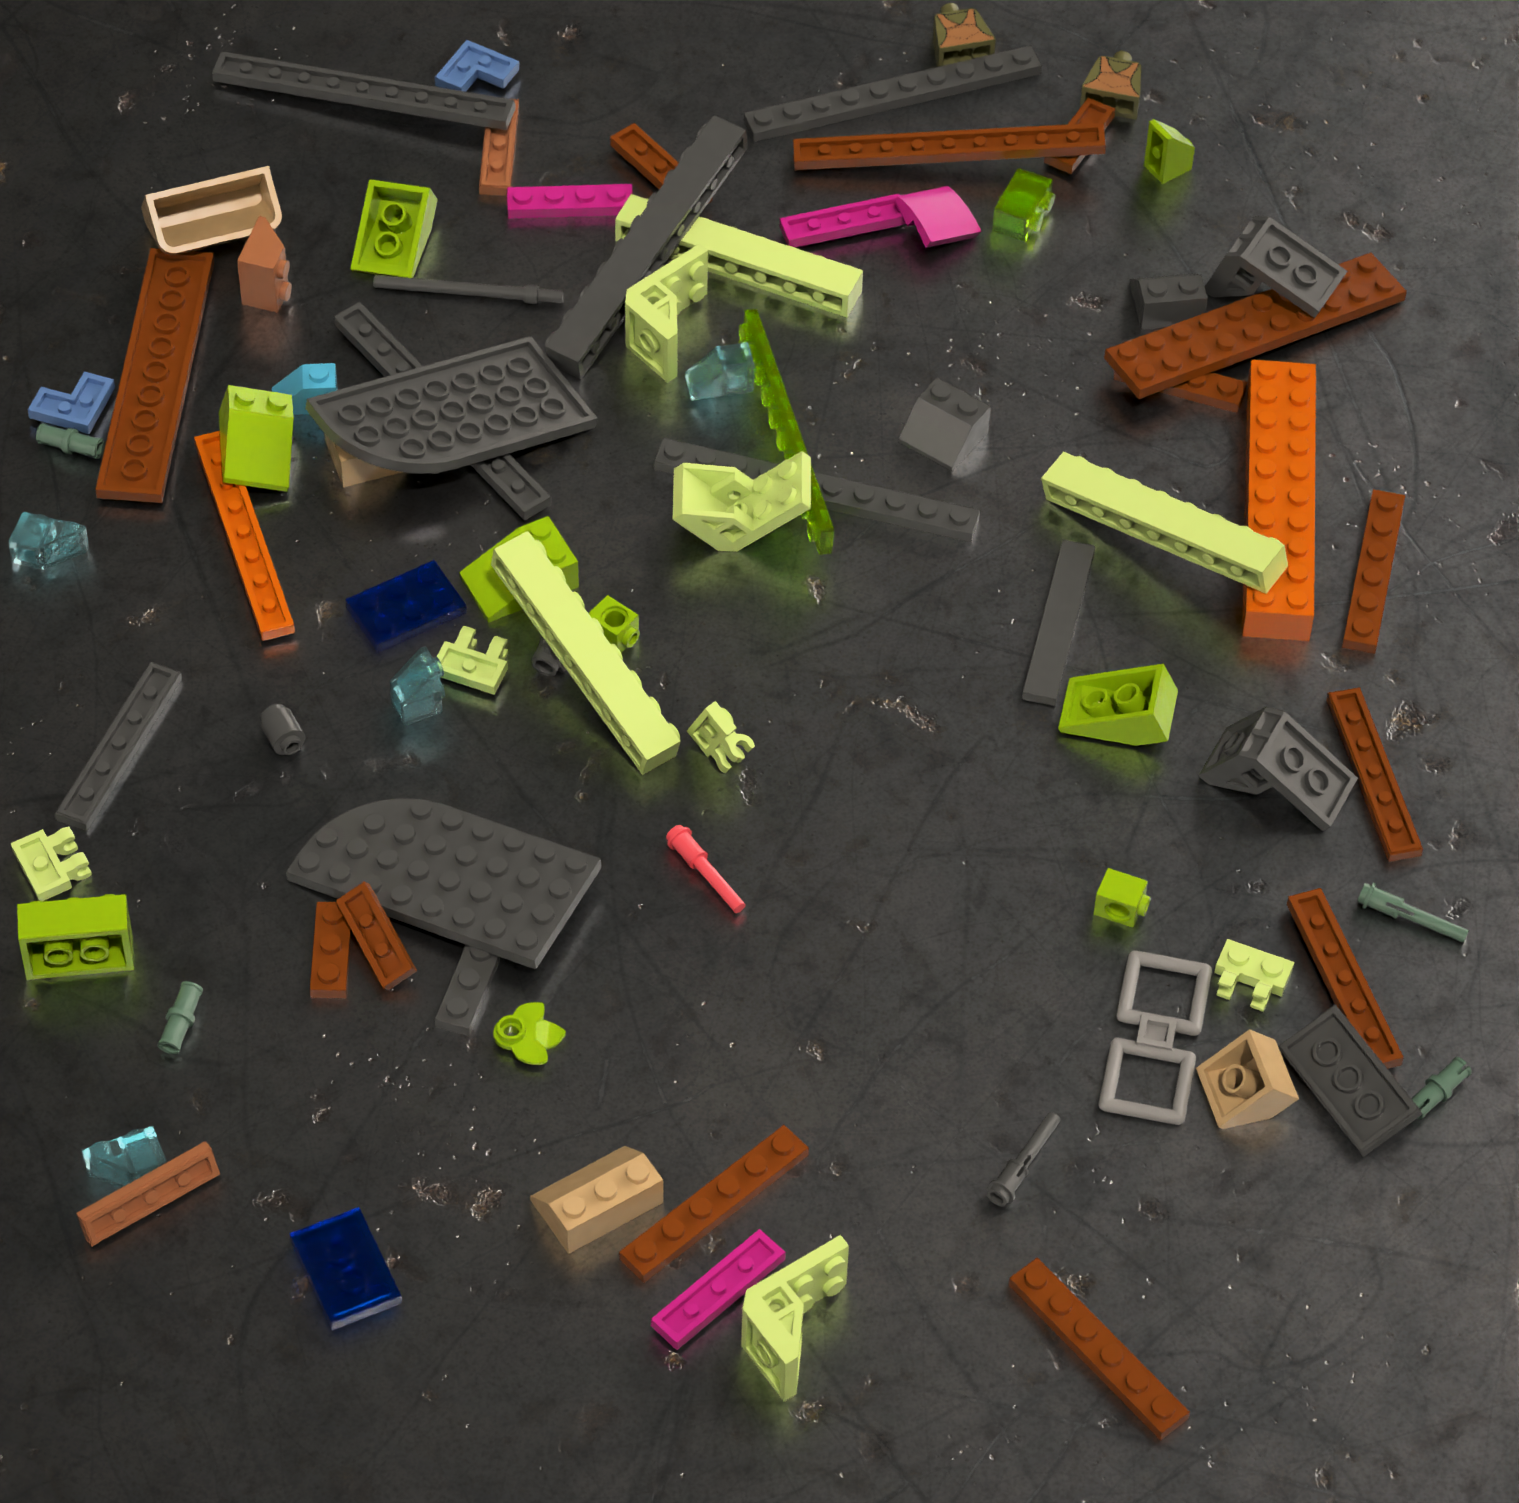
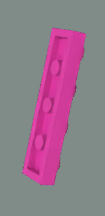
[507,184,633,219]
[779,194,906,248]
[651,1229,786,1350]

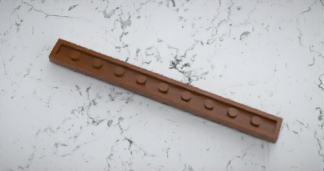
[793,123,1106,170]

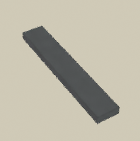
[1022,540,1095,706]
[55,662,182,832]

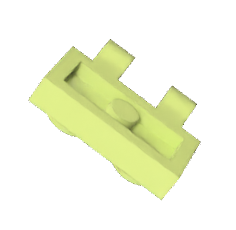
[431,626,508,695]
[687,701,755,773]
[10,826,92,901]
[1214,939,1295,1012]

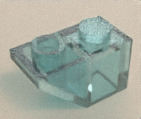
[684,342,755,401]
[8,512,89,570]
[390,646,445,726]
[82,1126,167,1188]

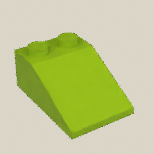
[350,179,438,278]
[219,385,294,492]
[459,516,579,623]
[1058,663,1178,746]

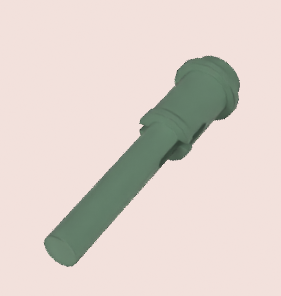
[1357,882,1469,943]

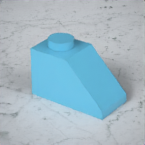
[272,363,338,415]

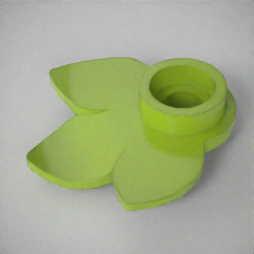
[493,1002,566,1065]

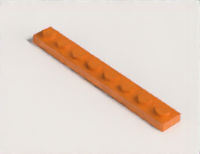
[194,431,295,641]

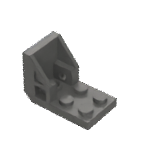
[1205,216,1348,318]
[1198,706,1358,831]

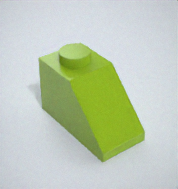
[1144,119,1195,184]

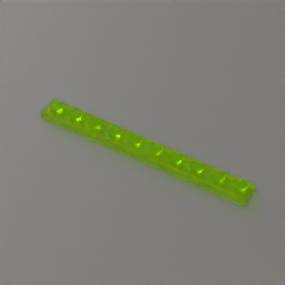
[739,309,834,555]

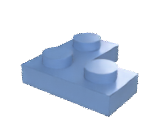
[435,40,519,92]
[28,371,115,434]

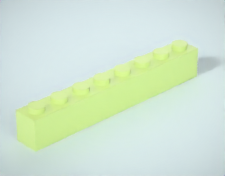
[615,194,863,318]
[1041,451,1288,594]
[491,531,681,775]

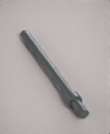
[373,275,564,304]

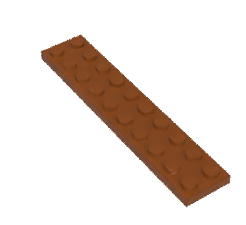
[95,248,215,503]
[1104,252,1407,399]

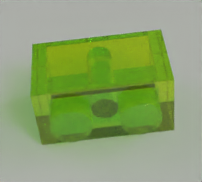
[992,168,1055,242]

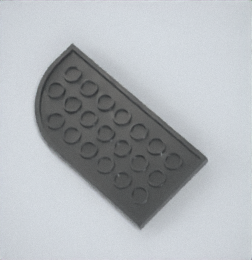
[305,336,598,474]
[286,798,602,969]

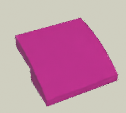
[895,186,981,248]

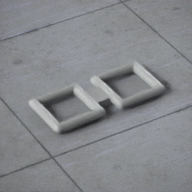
[1098,950,1212,1125]

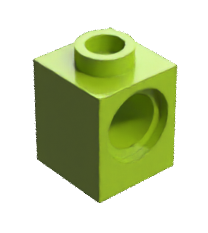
[588,595,640,653]
[1093,868,1151,928]

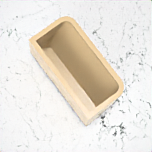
[141,166,282,256]

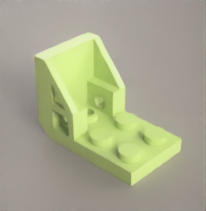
[625,243,708,383]
[673,451,811,552]
[741,1235,849,1401]

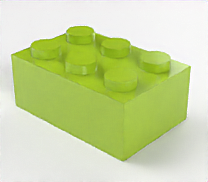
[17,894,134,980]

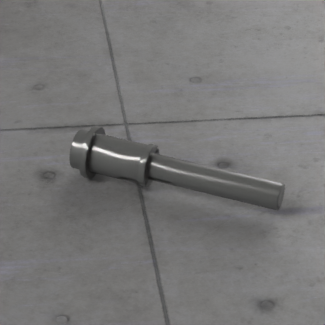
[987,1112,1061,1206]

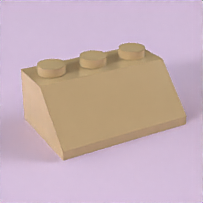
[530,1146,663,1254]

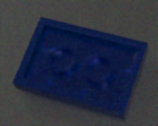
[345,560,467,653]
[290,1207,402,1330]

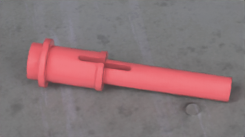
[666,825,746,913]

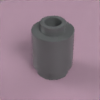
[260,704,306,755]

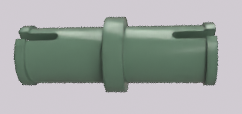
[36,423,104,459]
[158,981,203,1054]
[1411,1057,1472,1120]

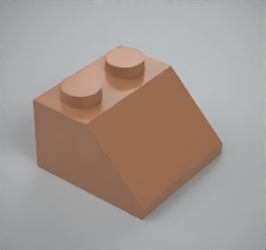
[237,216,292,313]

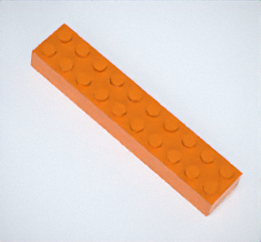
[1242,359,1316,641]

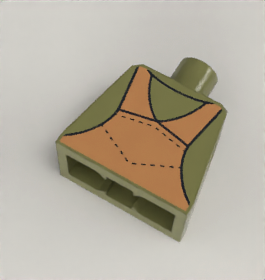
[933,3,996,67]
[1080,51,1141,120]

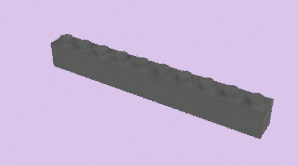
[545,115,748,380]

